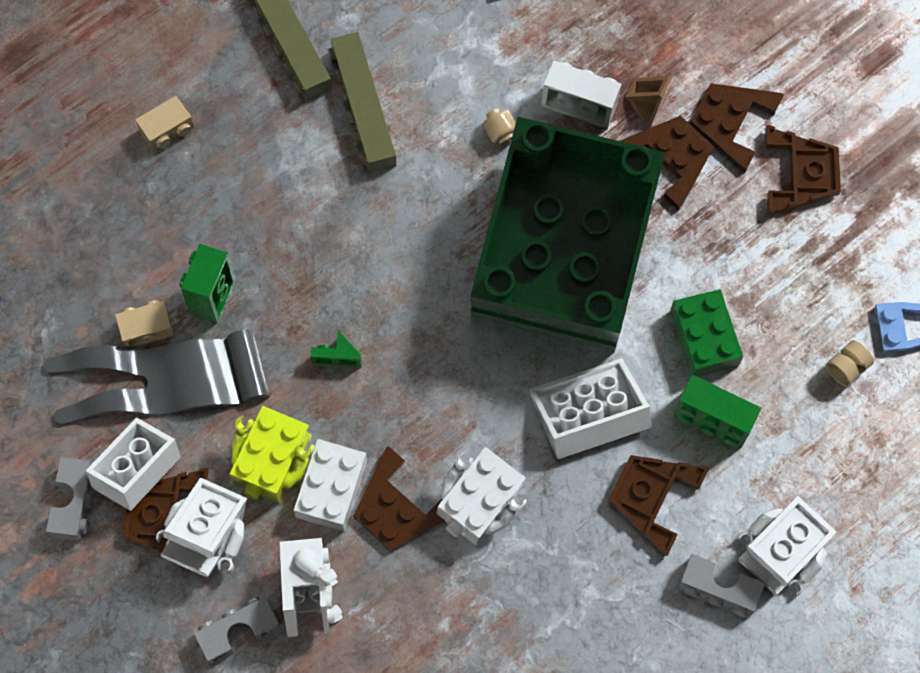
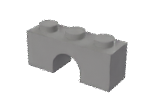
[46,457,93,541]
[678,554,765,617]
[194,597,281,666]

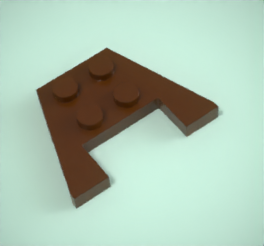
[690,83,784,173]
[620,115,714,211]
[765,125,841,214]
[353,446,445,552]
[608,455,709,556]
[123,468,210,553]

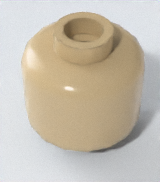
[483,108,516,145]

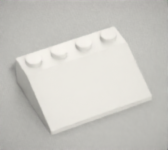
[529,358,652,459]

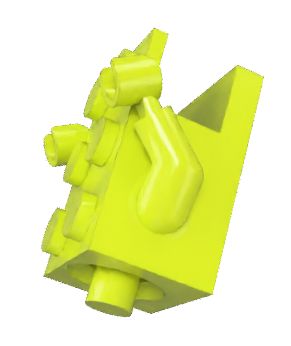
[230,406,315,504]

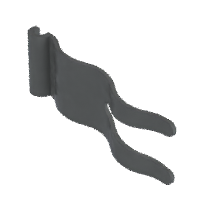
[43,329,270,425]

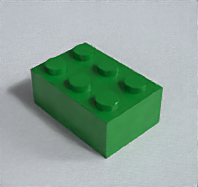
[179,244,235,323]
[670,289,744,377]
[674,374,762,448]

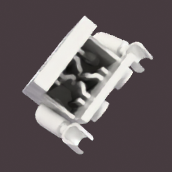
[436,447,527,545]
[156,478,247,578]
[738,496,836,596]
[280,538,343,637]

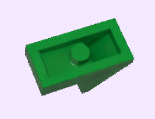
[310,331,362,367]

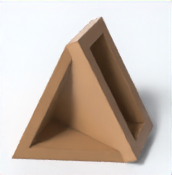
[626,76,672,129]

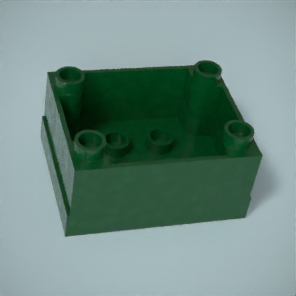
[470,117,665,352]

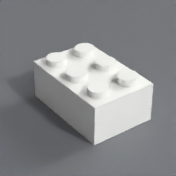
[541,61,622,129]
[86,417,181,511]
[294,439,367,532]

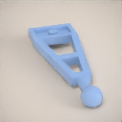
[874,302,920,353]

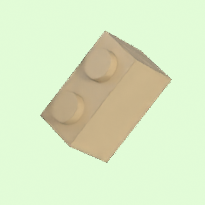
[135,96,194,151]
[115,300,174,348]

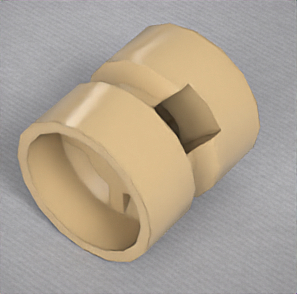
[826,340,874,387]

